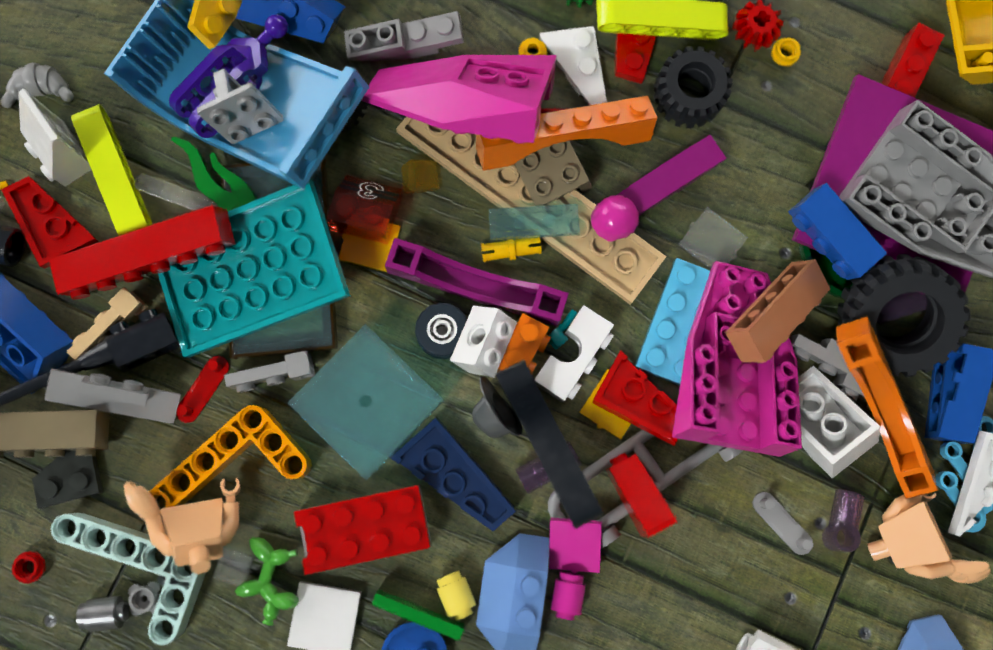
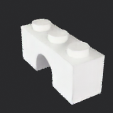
[535,305,614,402]

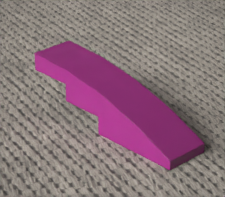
[617,135,727,216]

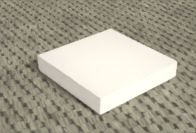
[287,581,362,650]

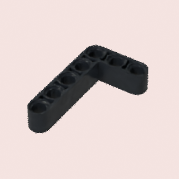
[495,359,604,529]

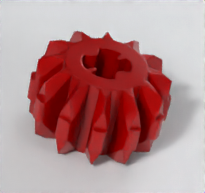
[732,0,784,51]

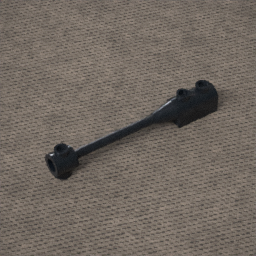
[0,309,180,407]

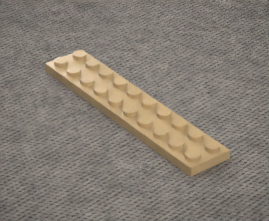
[396,117,667,305]

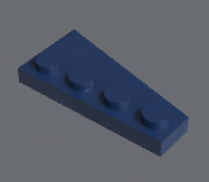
[391,417,517,531]

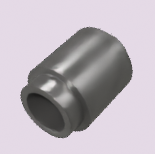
[76,596,130,632]

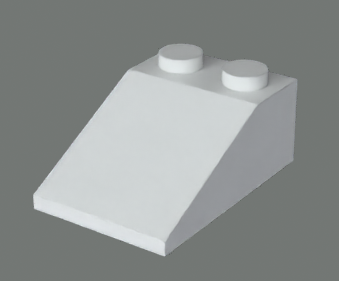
[18,88,91,187]
[798,366,881,478]

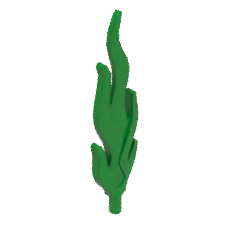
[171,137,257,212]

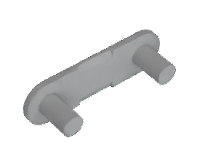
[753,492,813,555]

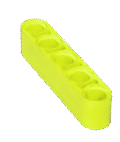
[596,0,729,39]
[71,104,153,236]

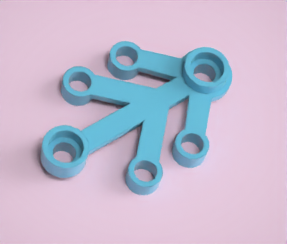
[935,416,993,533]

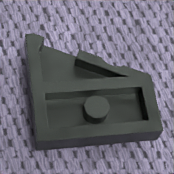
[32,451,103,509]

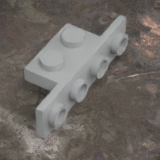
[44,369,181,424]

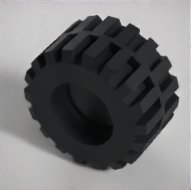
[653,46,733,128]

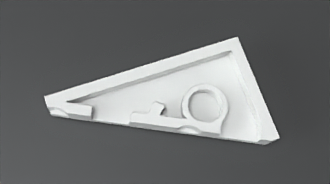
[539,26,607,105]
[948,431,993,537]

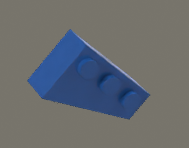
[236,0,345,43]
[925,344,993,444]

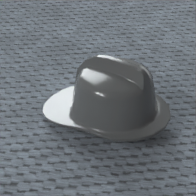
[472,376,523,438]

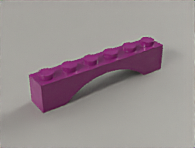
[385,237,569,327]

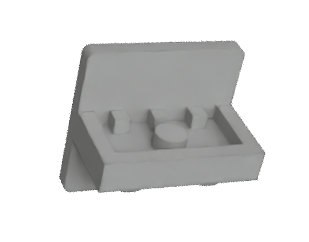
[197,69,283,144]

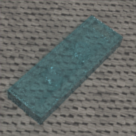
[488,204,580,241]

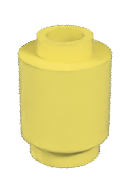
[436,570,476,621]

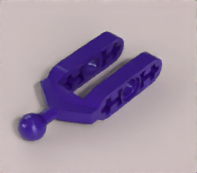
[169,14,289,138]

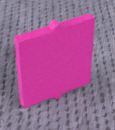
[549,517,602,574]

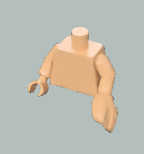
[124,478,241,574]
[867,493,991,584]

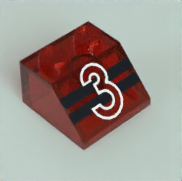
[327,175,403,245]

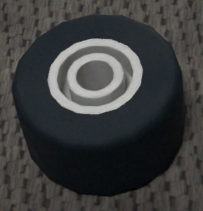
[415,303,467,359]

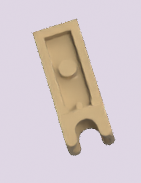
[67,287,149,360]

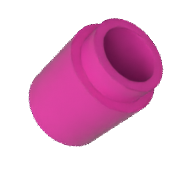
[551,571,586,620]

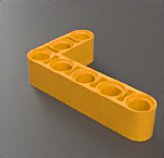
[149,405,312,514]

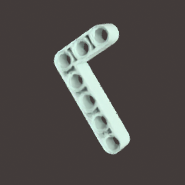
[51,513,206,645]

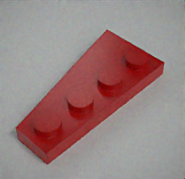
[615,33,656,84]

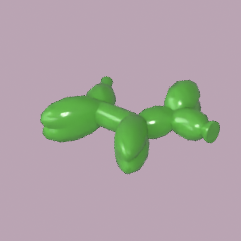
[235,537,299,626]

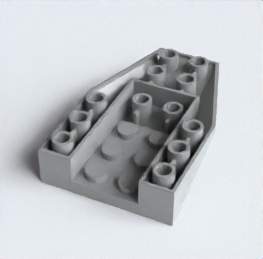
[839,100,993,278]

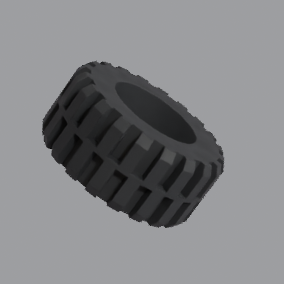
[837,254,971,377]

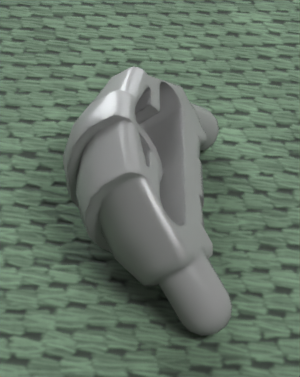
[0,63,74,108]

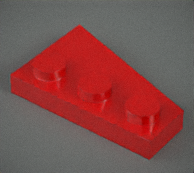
[1,176,99,269]

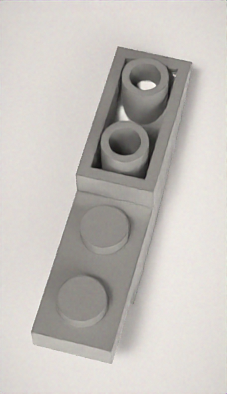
[344,11,464,61]
[789,334,871,411]

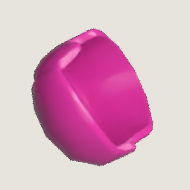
[591,195,639,242]

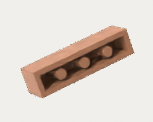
[725,259,830,363]

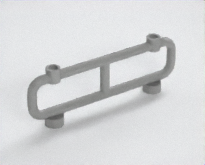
[548,430,744,548]

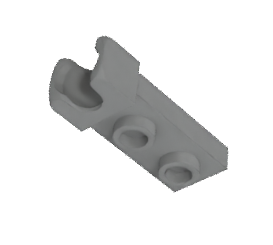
[224,351,315,393]

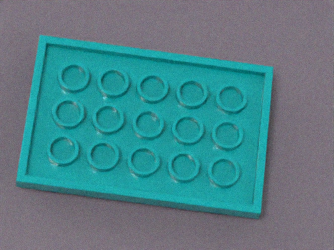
[158,180,350,357]

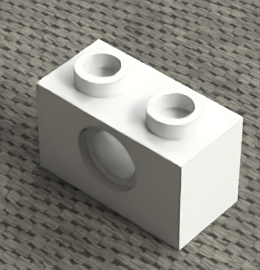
[450,306,517,378]

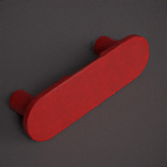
[176,356,229,423]

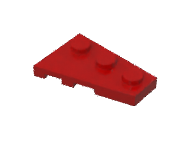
[592,350,679,446]

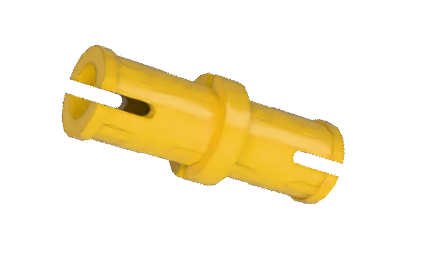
[481,235,542,262]

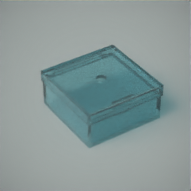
[288,324,444,480]

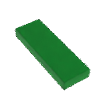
[371,589,464,641]

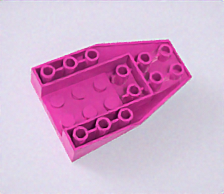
[362,55,557,144]
[672,261,802,457]

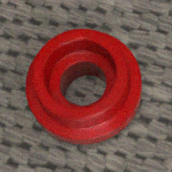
[12,551,46,583]

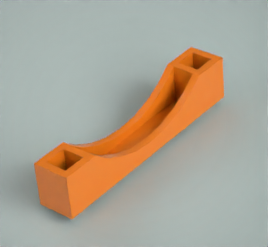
[476,96,658,171]
[836,316,938,499]

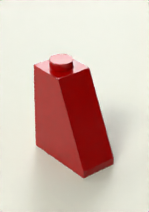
[606,452,678,537]

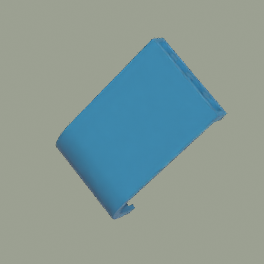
[104,0,369,189]

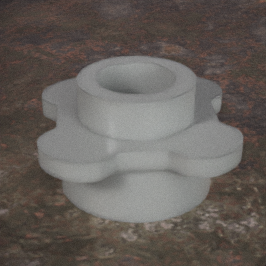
[128,581,160,616]

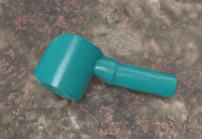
[549,309,577,350]

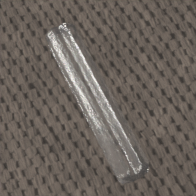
[135,173,219,211]

